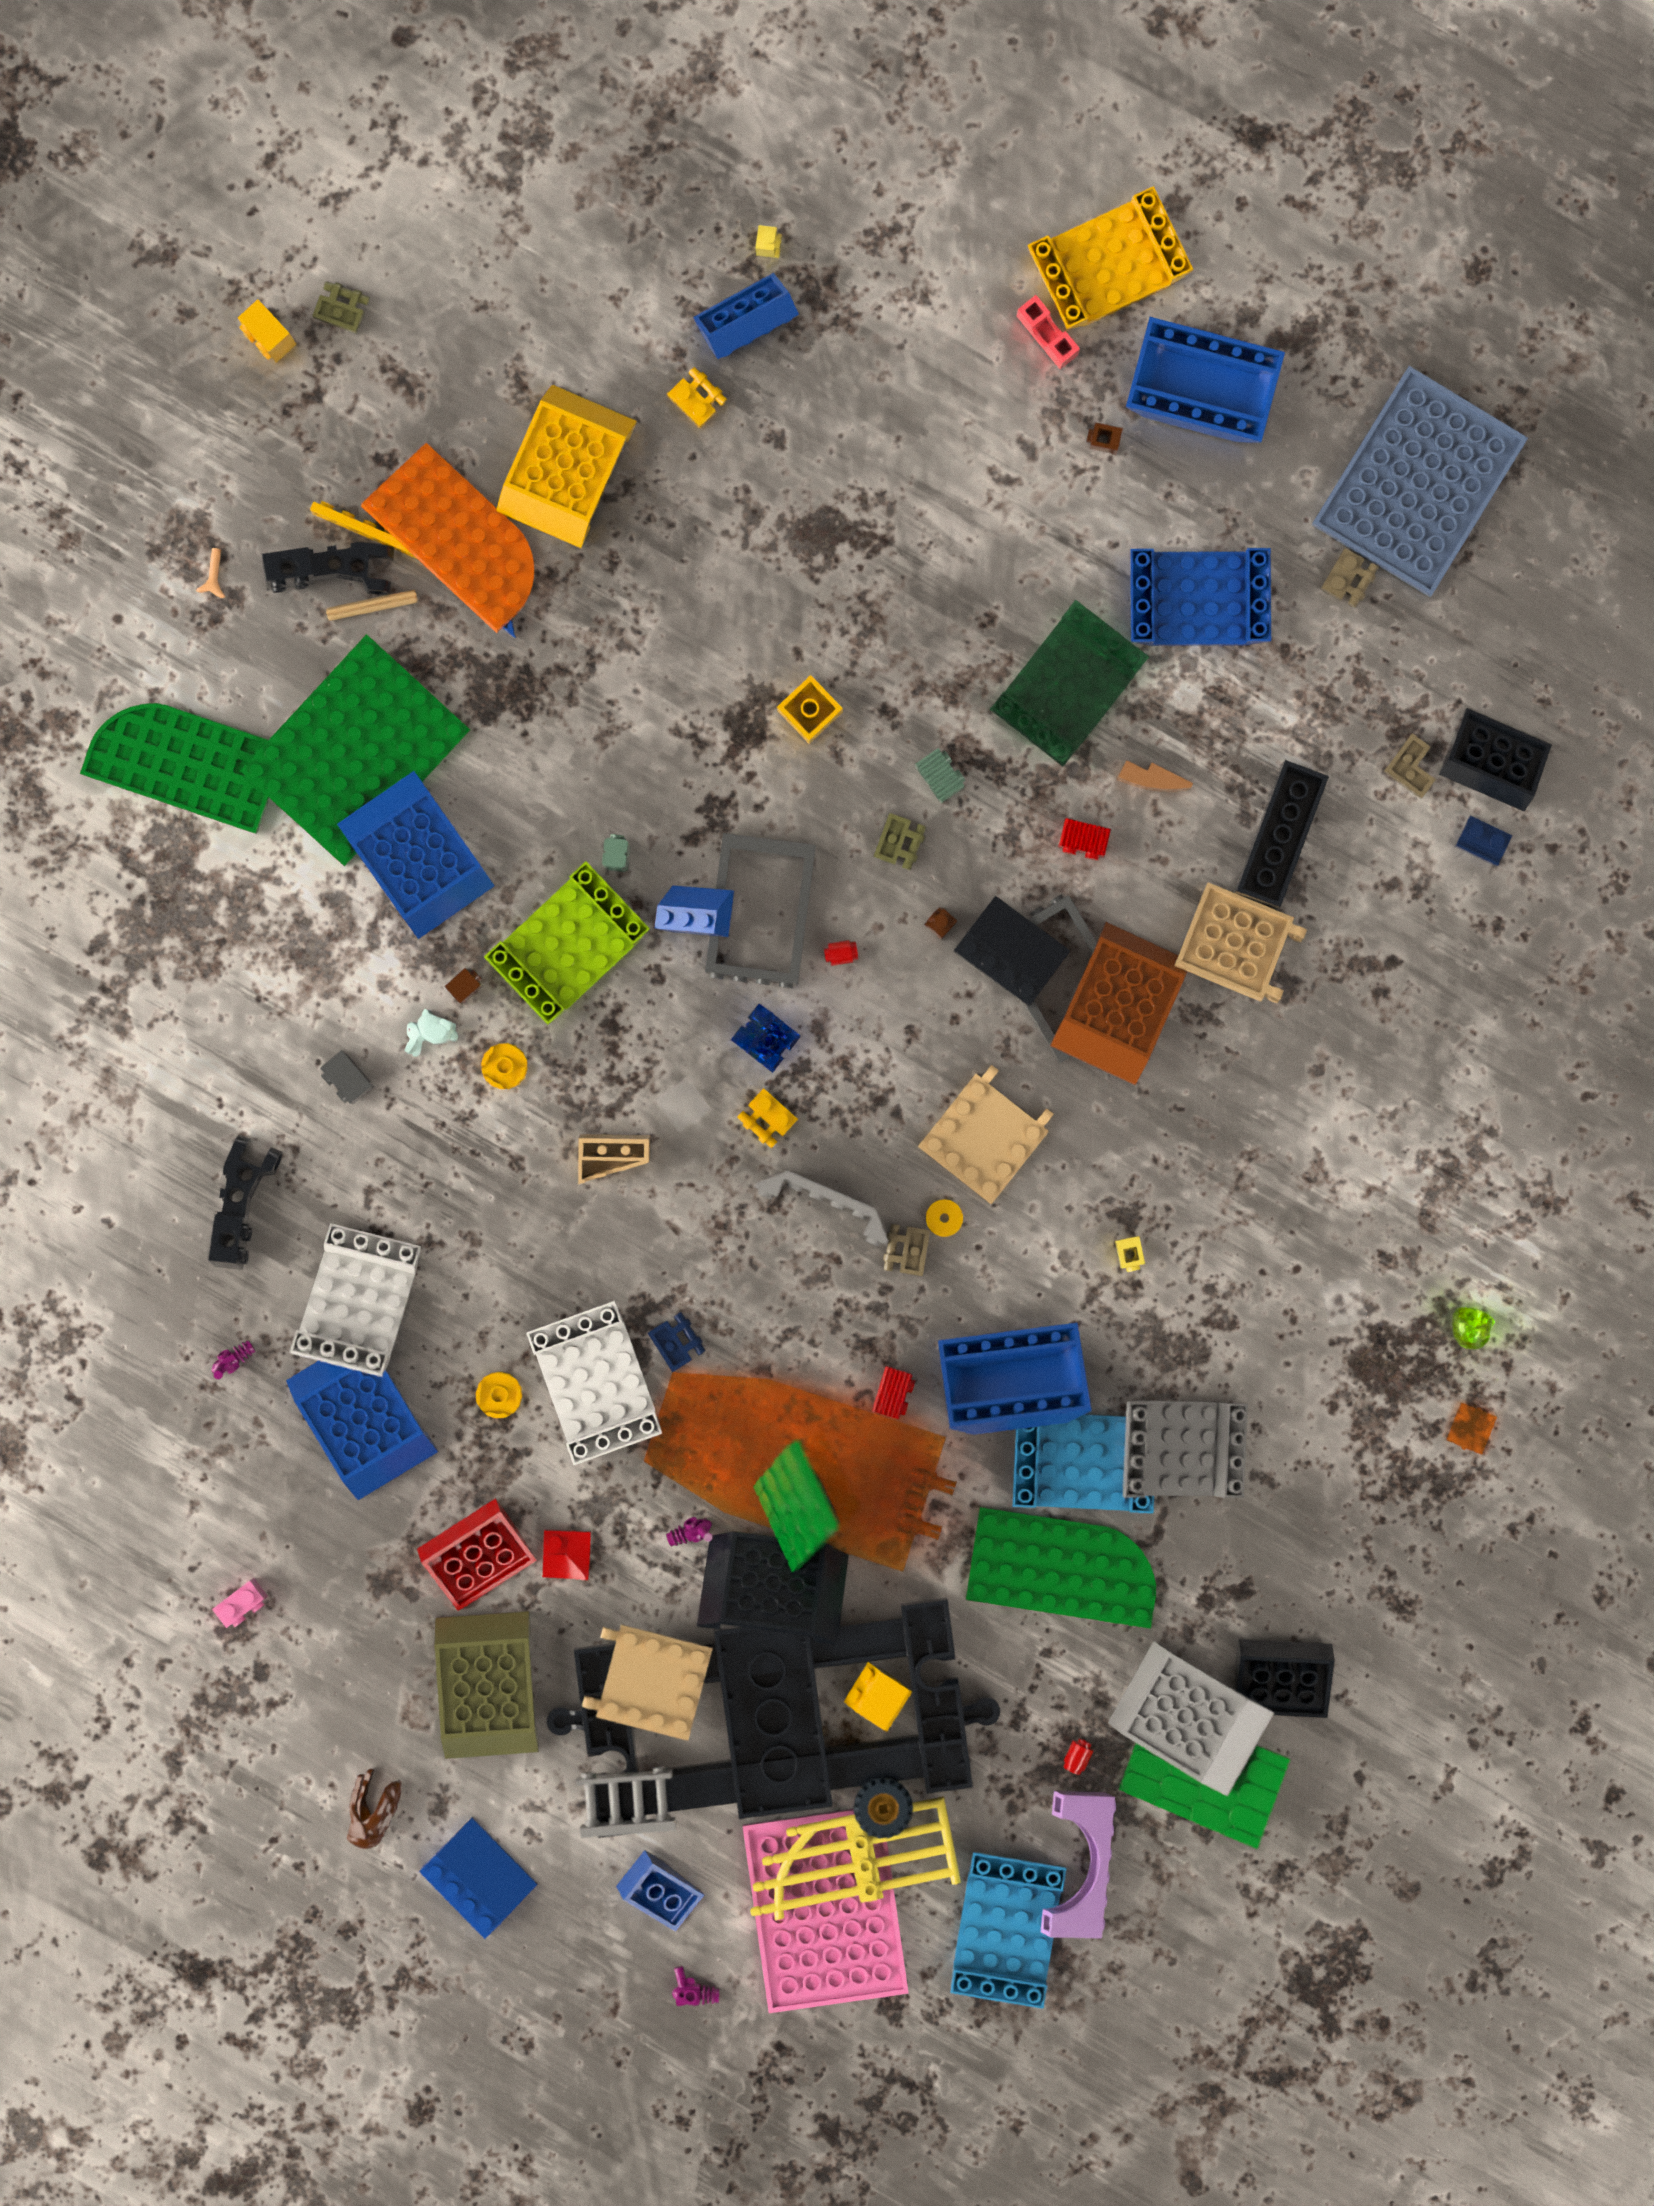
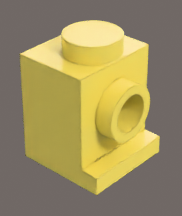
[756,225,782,258]
[1115,1236,1145,1272]

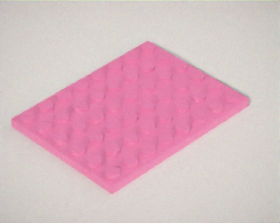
[743,1809,908,2013]

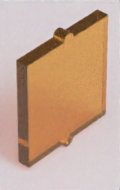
[1446,1402,1497,1455]

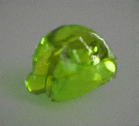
[1452,1307,1495,1350]

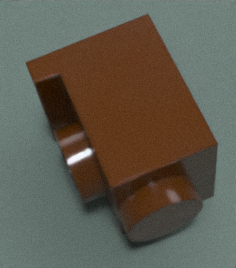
[1086,422,1123,456]
[924,907,957,940]

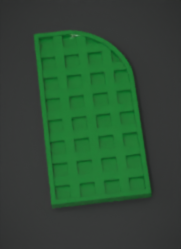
[80,703,269,835]
[966,1507,1156,1629]

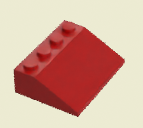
[417,1498,537,1611]

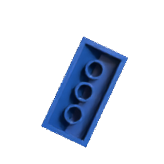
[693,273,799,359]

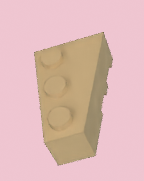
[578,1134,650,1185]

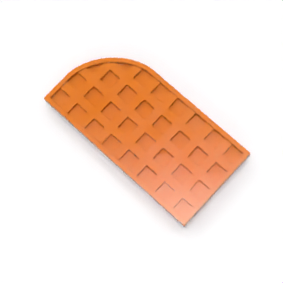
[361,443,534,633]

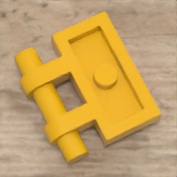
[667,367,728,428]
[737,1088,798,1149]

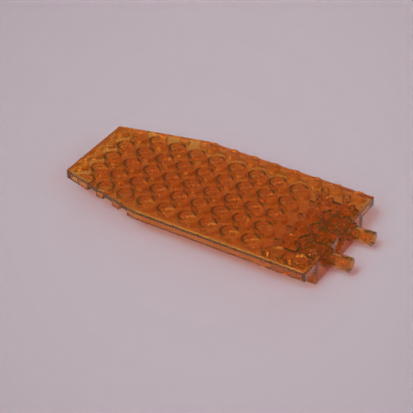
[644,1372,957,1572]

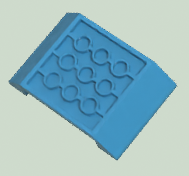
[1012,1414,1154,1513]
[950,1852,1067,2009]

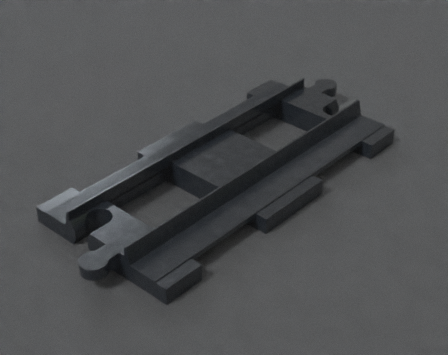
[547,1598,1000,1838]

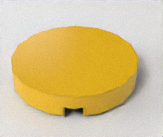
[481,1043,528,1089]
[476,1372,523,1418]

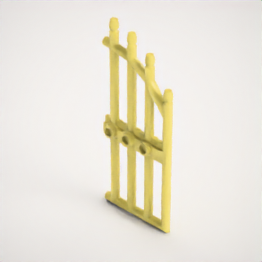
[750,1796,961,1920]

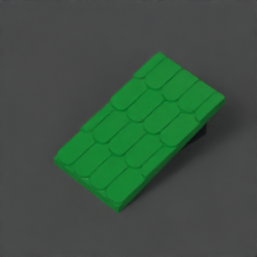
[753,1440,841,1572]
[1118,1742,1290,1849]

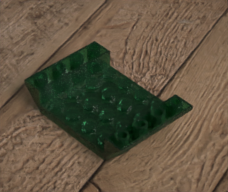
[989,600,1149,767]

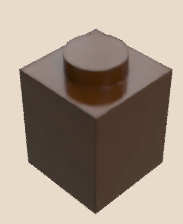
[444,968,483,1005]

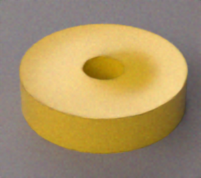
[926,1199,963,1237]

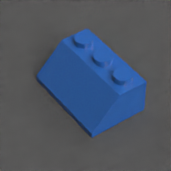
[654,885,734,937]

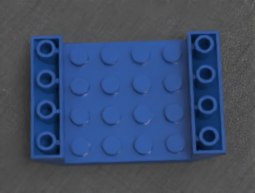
[1130,548,1271,646]
[337,771,495,939]
[286,1361,439,1500]

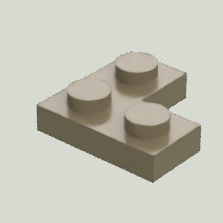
[1383,733,1436,799]

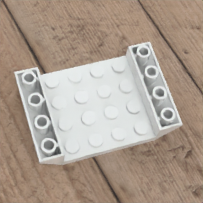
[290,1223,421,1377]
[526,1301,662,1465]

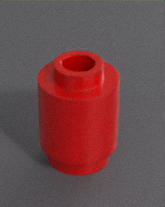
[824,940,859,966]
[1063,1738,1094,1775]

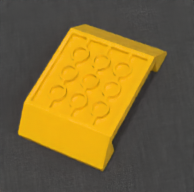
[1027,186,1194,330]
[496,384,637,548]

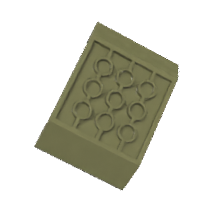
[434,1611,539,1759]

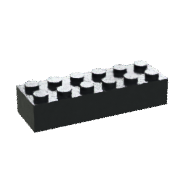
[1234,760,1329,910]

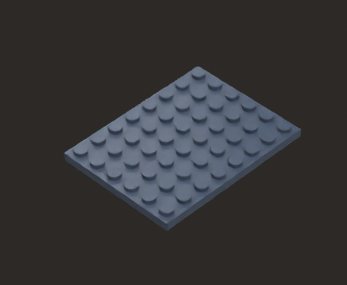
[1312,366,1528,597]

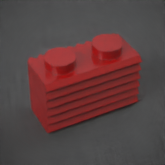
[1058,818,1111,861]
[872,1366,916,1420]

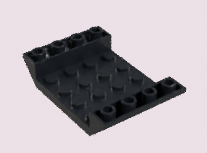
[697,1531,849,1645]

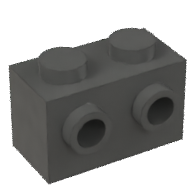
[320,1050,374,1104]

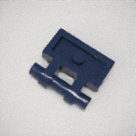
[648,1312,706,1373]

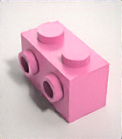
[212,1578,268,1628]

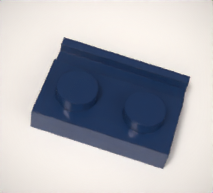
[1455,816,1513,867]

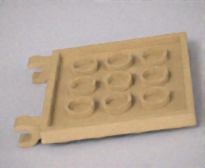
[1174,882,1307,1003]
[918,1065,1054,1204]
[582,1624,713,1741]

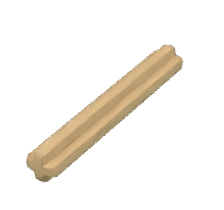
[326,590,418,621]

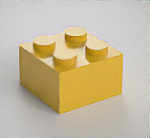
[238,299,297,363]
[777,675,843,744]

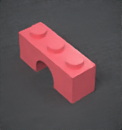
[1017,295,1080,370]

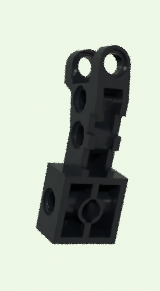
[262,542,395,595]
[208,1135,283,1270]

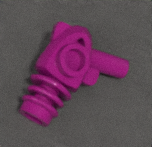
[211,1340,256,1379]
[666,1517,713,1547]
[672,1966,720,2006]

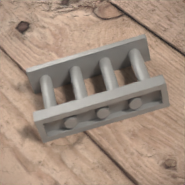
[576,1766,676,1838]

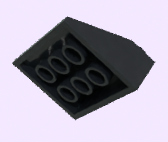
[1439,708,1552,812]
[954,895,1070,1007]
[1235,1639,1335,1718]

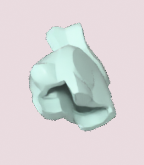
[405,1008,459,1057]

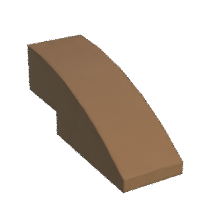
[1116,760,1193,792]

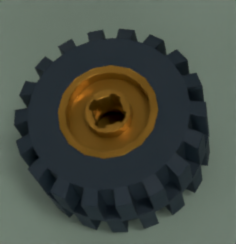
[854,1777,913,1839]

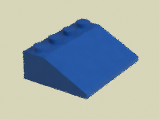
[419,1817,537,1939]

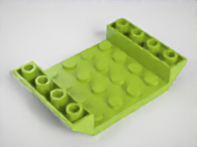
[484,861,650,1025]

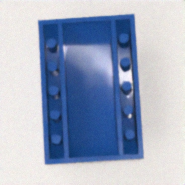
[1126,317,1285,443]
[938,1323,1091,1435]

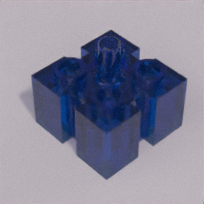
[731,1003,801,1073]

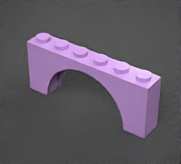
[1041,1791,1116,1938]

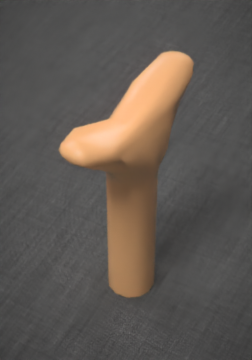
[196,548,225,598]

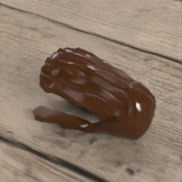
[346,1769,402,1849]

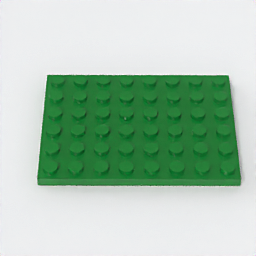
[240,634,470,867]

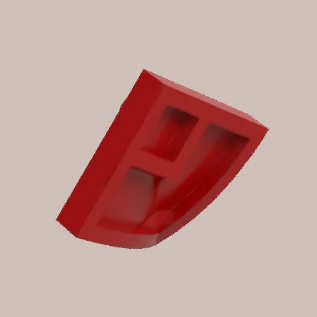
[542,1530,591,1580]

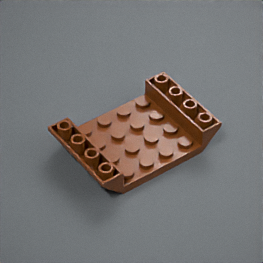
[1050,922,1187,1085]

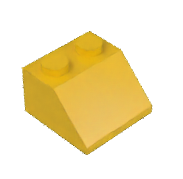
[843,1662,912,1732]

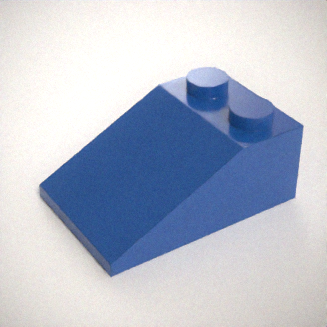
[616,1850,704,1932]

